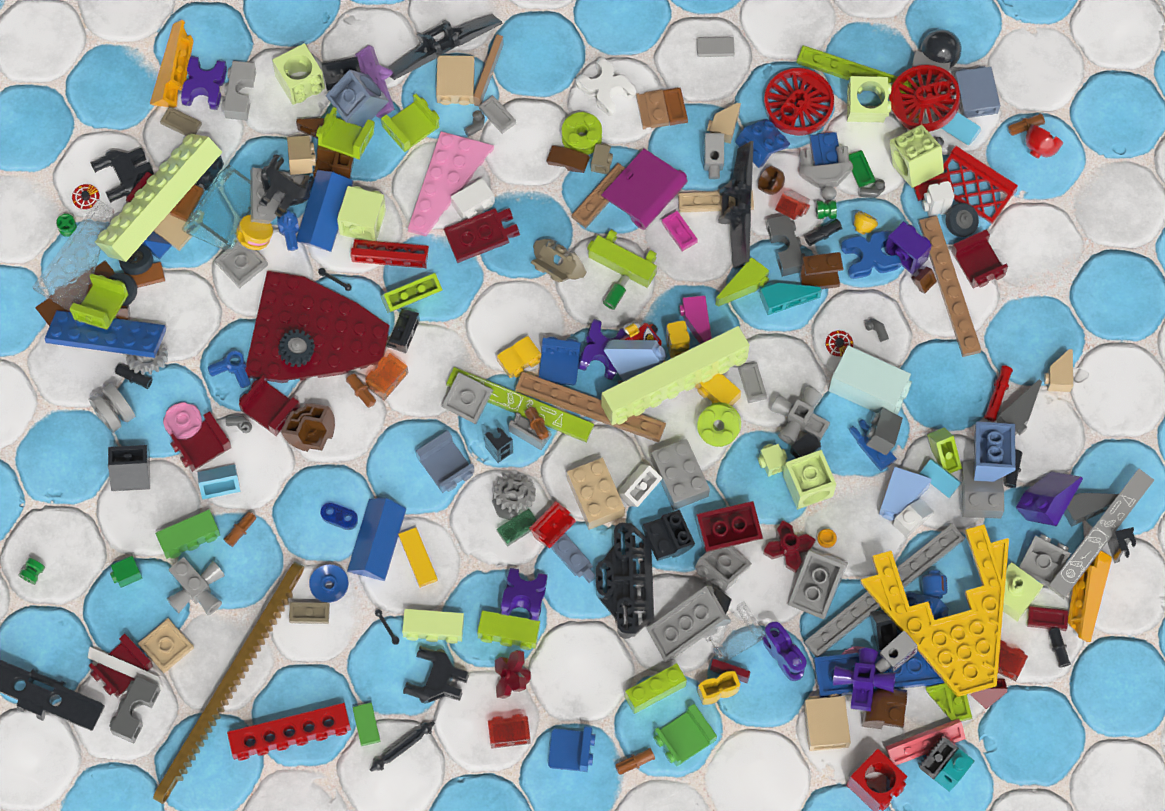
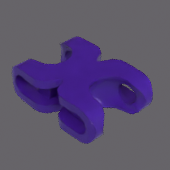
[181,56,227,110]
[578,319,627,380]
[500,568,548,621]
[763,621,807,681]

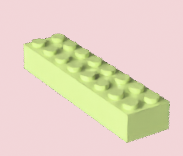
[95,134,222,262]
[601,326,750,425]

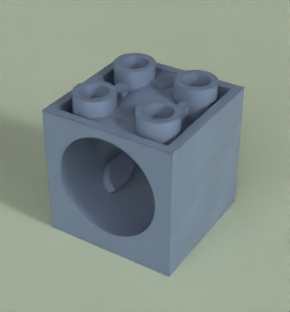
[325,70,389,126]

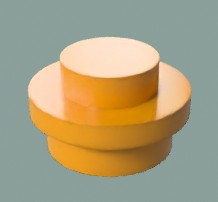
[817,529,837,548]

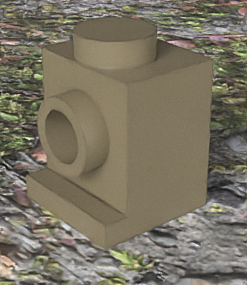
[591,144,613,175]

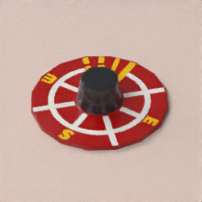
[72,184,100,210]
[825,330,854,357]

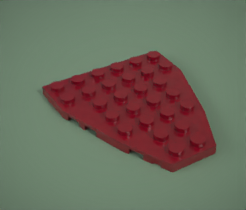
[245,271,390,383]

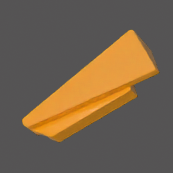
[150,20,194,108]
[1068,551,1112,642]

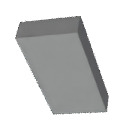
[697,37,735,57]
[479,96,516,134]
[738,362,767,403]

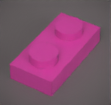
[662,211,698,251]

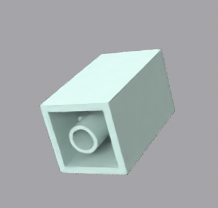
[829,346,912,415]

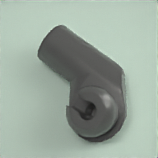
[226,416,252,433]
[492,499,518,520]

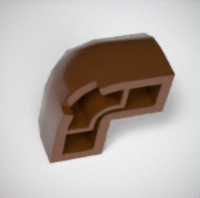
[313,145,354,179]
[281,403,335,452]
[862,688,907,729]

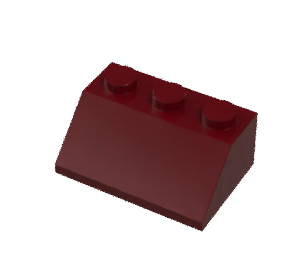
[695,501,763,552]

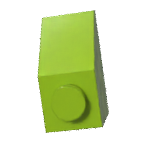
[927,427,962,473]

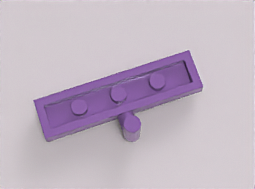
[355,45,395,118]

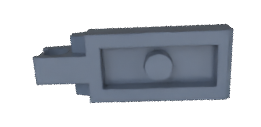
[551,534,595,583]

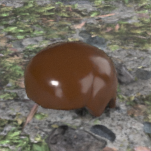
[758,166,785,195]

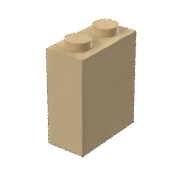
[436,56,475,105]
[804,694,851,751]

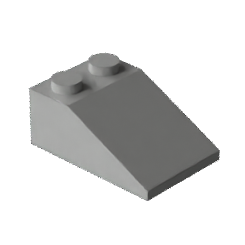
[962,461,1004,519]
[788,548,848,619]

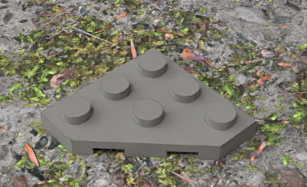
[250,168,306,224]

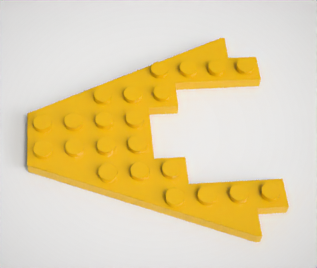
[860,524,1009,697]

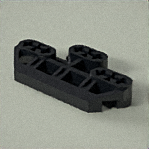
[596,522,654,639]

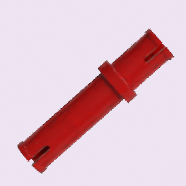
[984,365,1013,422]

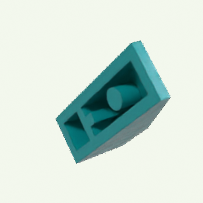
[760,283,822,315]

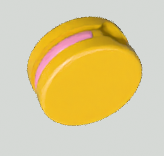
[236,214,273,250]

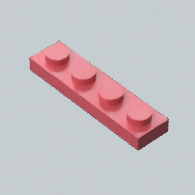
[886,719,966,765]

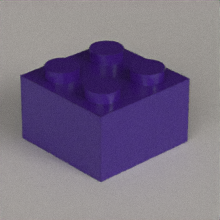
[885,221,932,275]

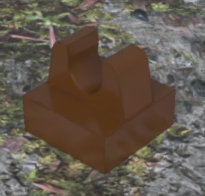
[911,266,937,294]

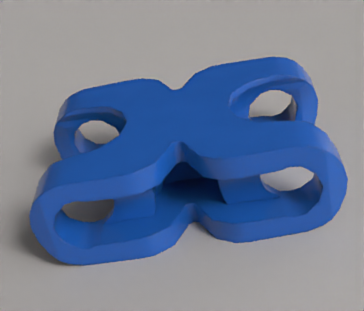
[840,231,902,279]

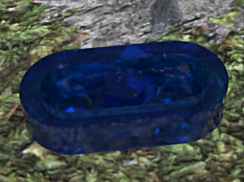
[320,503,358,530]

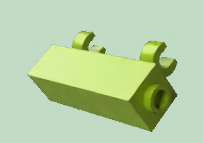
[587,230,657,288]

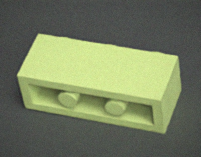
[402,609,464,644]

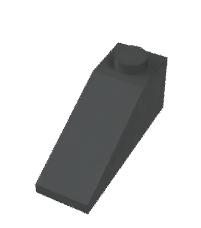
[997,379,1042,436]
[1064,493,1119,527]

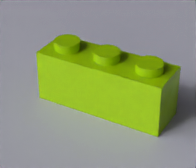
[380,273,442,313]
[477,610,540,650]
[625,663,687,714]

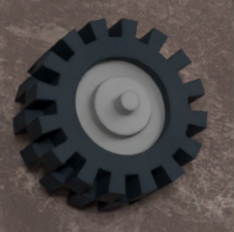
[278,329,315,367]

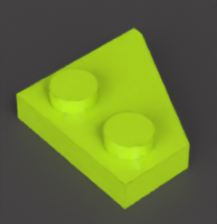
[926,683,973,721]

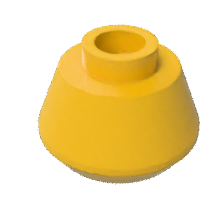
[853,211,878,235]

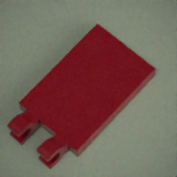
[444,208,520,263]

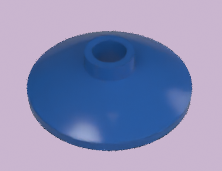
[309,564,349,603]

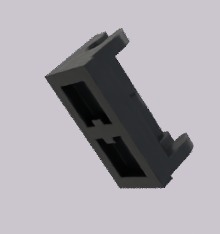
[387,309,420,353]
[484,428,513,463]
[1108,527,1136,563]

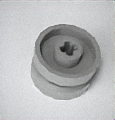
[88,383,136,433]

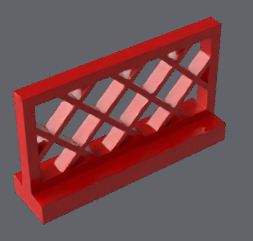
[937,146,1018,224]

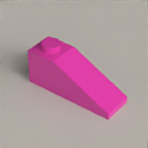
[679,296,712,344]

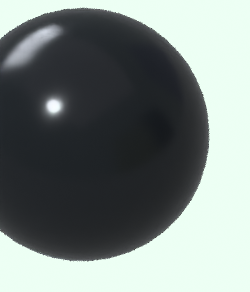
[920,29,962,68]

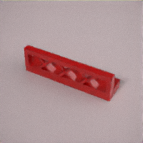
[351,239,429,269]

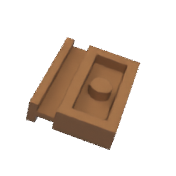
[636,90,669,130]

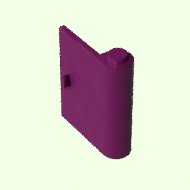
[602,148,688,230]

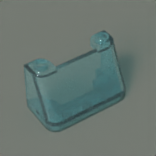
[182,165,251,251]

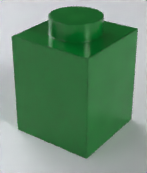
[110,556,143,588]

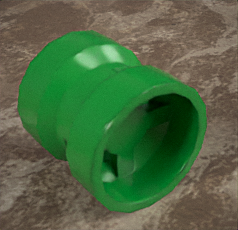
[816,200,837,219]
[18,558,45,585]

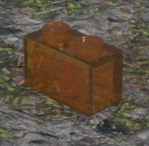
[366,353,409,401]

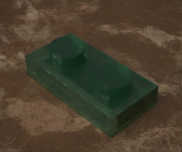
[496,508,537,547]

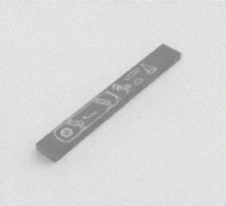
[1048,469,1154,599]

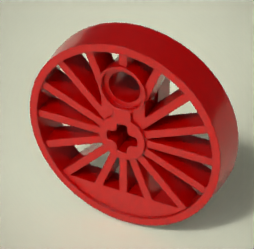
[889,65,960,132]
[764,68,834,136]

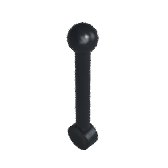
[318,268,352,291]
[375,609,400,645]

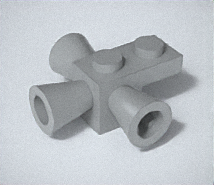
[771,387,830,445]
[166,557,225,615]

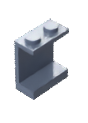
[954,66,1001,118]
[416,430,474,493]

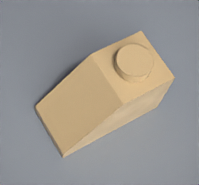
[707,103,741,144]
[1044,349,1073,392]

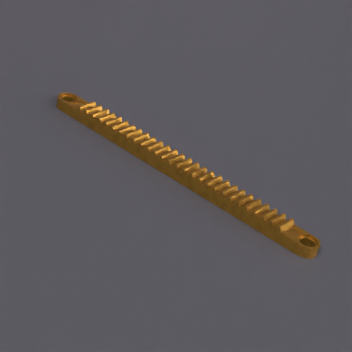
[153,562,304,804]

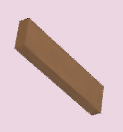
[473,34,504,106]
[571,163,633,228]

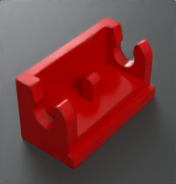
[530,501,576,549]

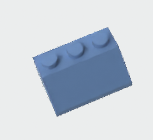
[974,422,1015,482]

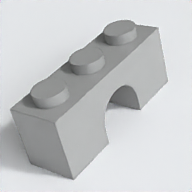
[221,61,256,121]

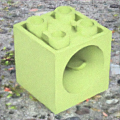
[272,43,325,105]
[847,76,891,123]
[890,125,944,188]
[337,186,386,241]
[783,450,836,510]

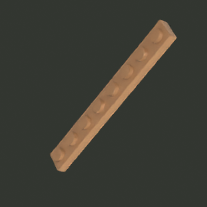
[918,216,981,357]
[515,372,666,443]

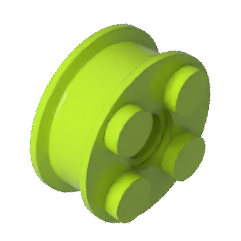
[562,112,602,155]
[697,402,741,447]

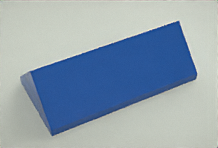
[297,170,353,252]
[347,498,406,581]

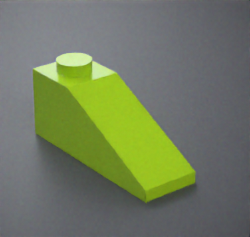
[715,257,769,307]

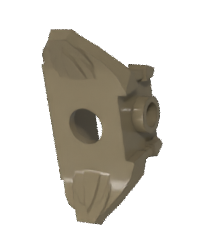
[531,239,587,282]

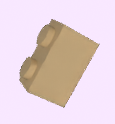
[287,136,316,175]

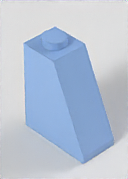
[604,340,666,381]
[879,467,932,520]

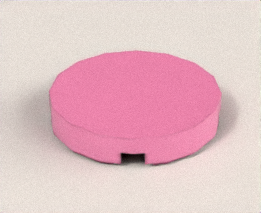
[163,402,202,439]

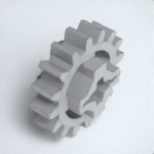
[126,344,168,375]
[494,474,536,513]

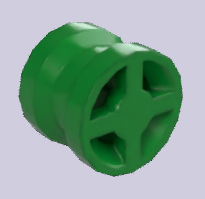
[56,214,77,237]

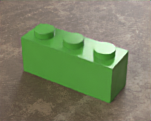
[155,509,221,559]

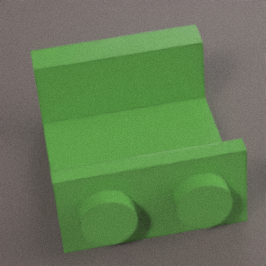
[653,704,717,767]

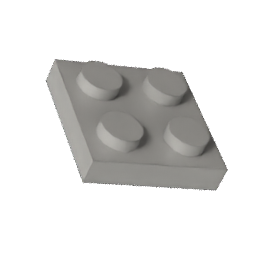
[215,241,268,289]
[442,373,493,424]

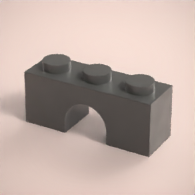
[766,214,805,277]
[109,676,161,744]

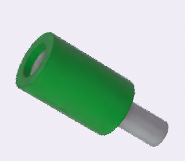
[603,275,630,310]

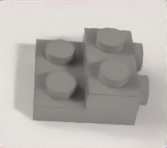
[1019,534,1071,586]
[695,546,752,593]

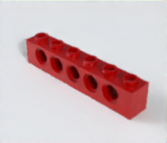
[227,703,351,761]

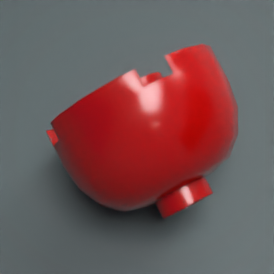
[1025,125,1063,159]

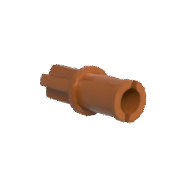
[1008,113,1045,136]
[346,373,376,408]
[525,407,549,440]
[223,512,256,547]
[615,748,655,775]

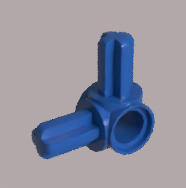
[277,210,299,251]
[207,351,251,388]

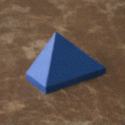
[141,231,172,260]

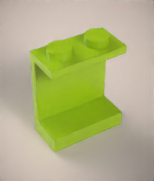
[381,94,440,153]
[316,107,375,160]
[70,274,128,330]

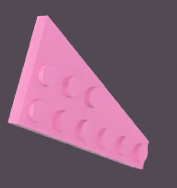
[408,132,494,236]

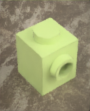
[758,444,787,477]

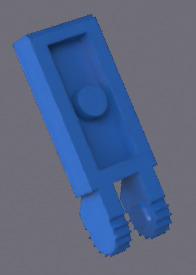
[849,419,897,471]

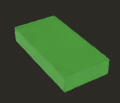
[352,703,381,747]

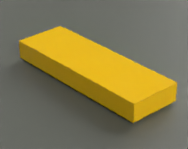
[398,527,438,588]

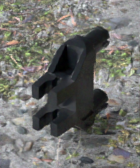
[90,147,154,203]
[259,154,315,217]
[403,645,469,704]

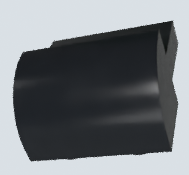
[642,510,695,561]

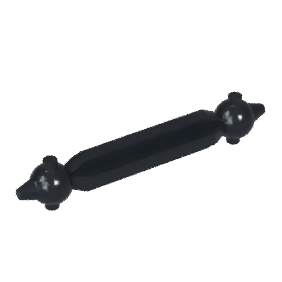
[369,721,435,772]

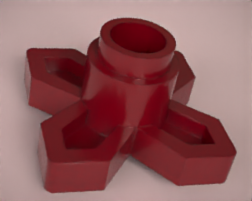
[763,521,816,573]
[495,650,531,699]

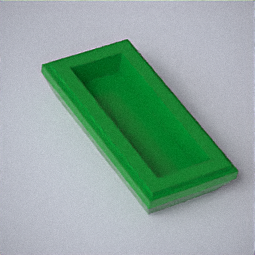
[849,150,876,188]

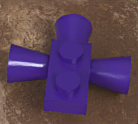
[833,648,896,711]

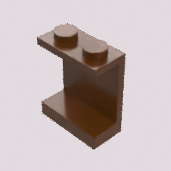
[799,252,844,289]

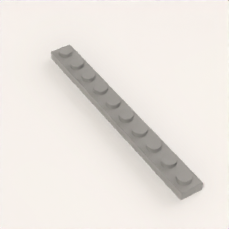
[804,524,965,657]

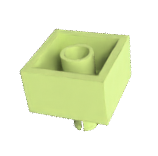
[1003,562,1044,622]

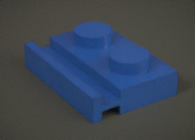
[810,132,839,166]

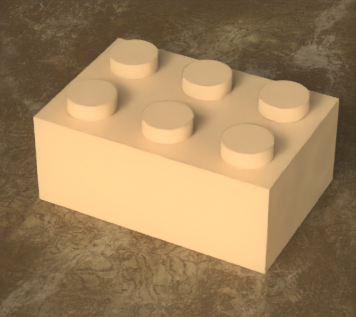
[567,458,625,530]

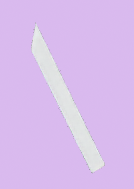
[88,647,164,691]

